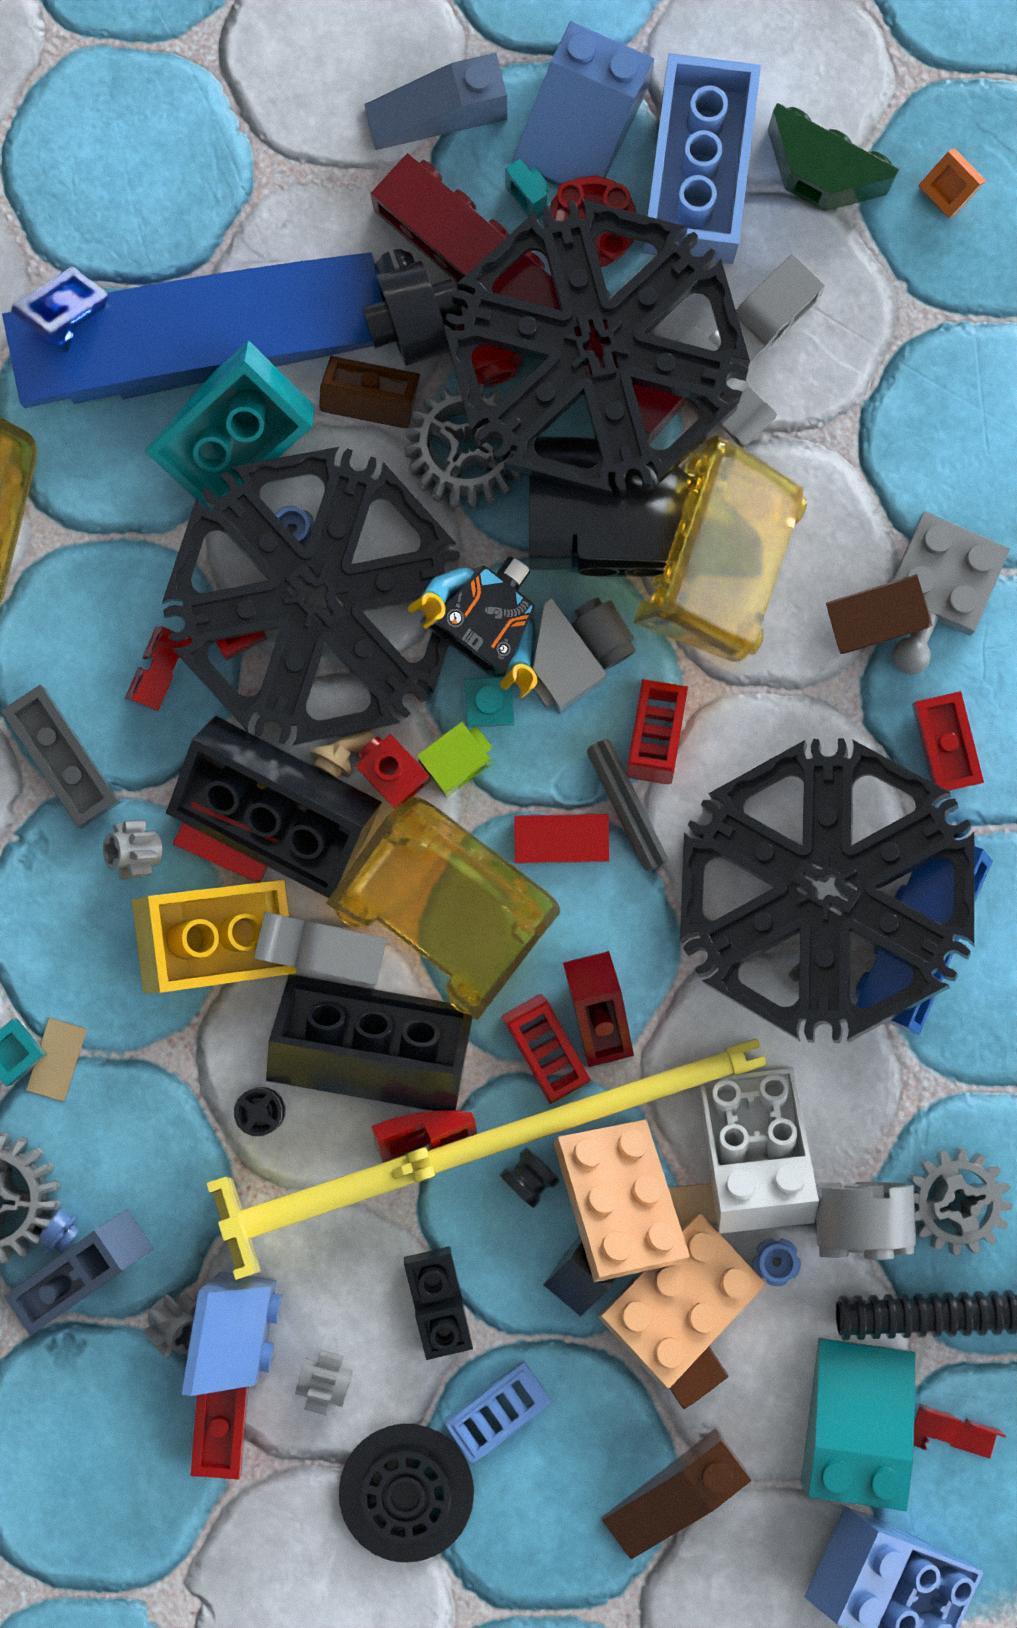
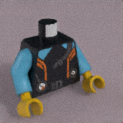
[408,556,537,699]

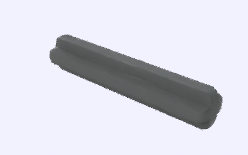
[587,739,668,871]

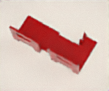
[124,626,192,711]
[913,1404,1006,1459]

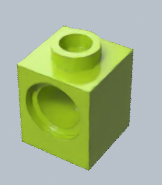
[417,722,493,798]

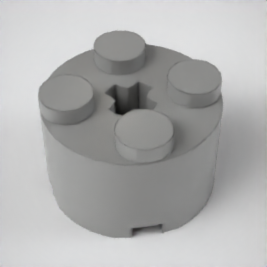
[816,1182,916,1260]

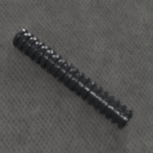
[836,1290,1017,1340]

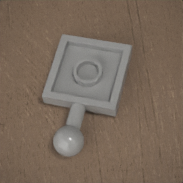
[892,511,1010,675]

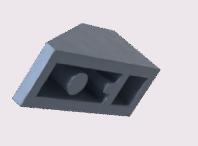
[364,53,507,150]
[4,1209,154,1336]

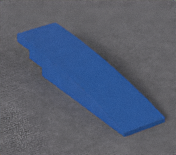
[2,252,382,408]

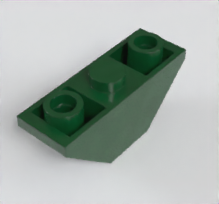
[768,103,899,211]

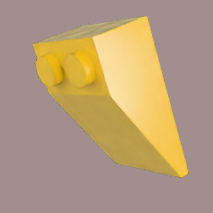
[131,880,296,994]

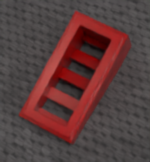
[626,679,688,784]
[501,994,591,1104]

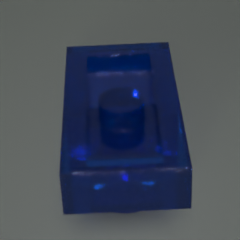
[11,266,109,353]

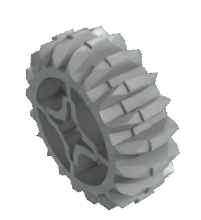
[404,383,522,509]
[0,1132,61,1264]

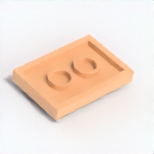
[553,1119,690,1283]
[597,1213,766,1389]

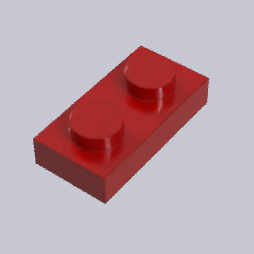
[912,691,984,791]
[190,1386,249,1480]

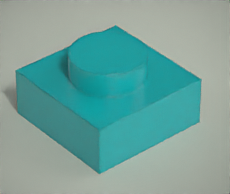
[505,158,549,219]
[465,677,514,728]
[0,1018,47,1086]

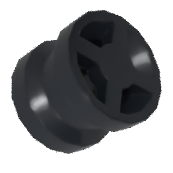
[234,1087,286,1136]
[500,1147,560,1208]

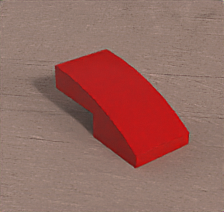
[371,1110,477,1163]

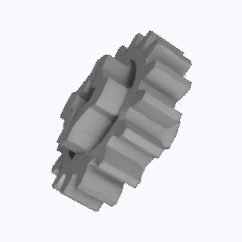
[908,1148,1013,1255]

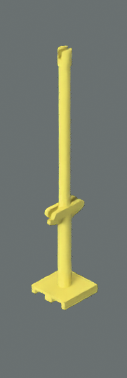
[206,1038,766,1280]

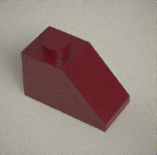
[563,951,634,1067]

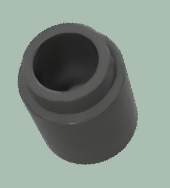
[571,597,636,670]

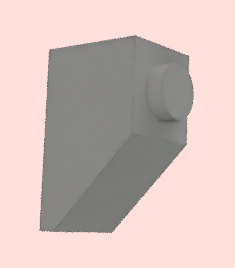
[532,599,607,714]

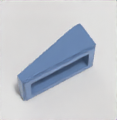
[445,1361,552,1464]

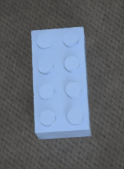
[642,53,761,264]

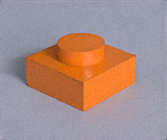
[918,148,986,218]

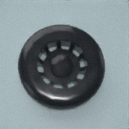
[339,1424,474,1563]

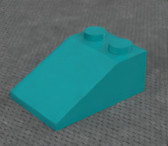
[145,340,315,511]
[801,1338,916,1511]

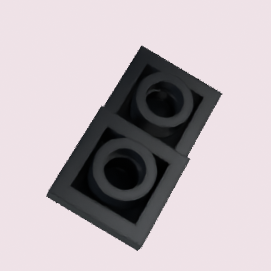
[404,1246,473,1360]

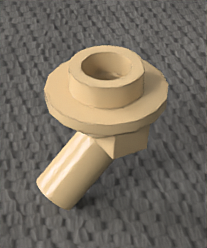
[310,730,375,779]

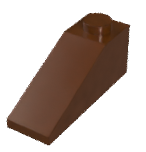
[601,1429,751,1560]

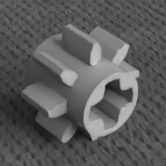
[103,820,162,879]
[143,1293,196,1357]
[295,1350,352,1416]

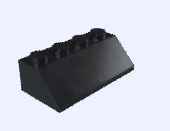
[166,716,382,900]
[266,974,475,1111]

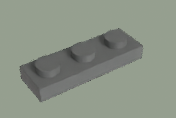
[1,685,121,829]

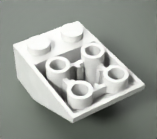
[700,1068,819,1234]

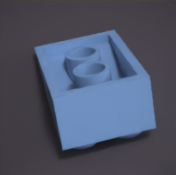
[512,21,654,187]
[181,1271,282,1396]

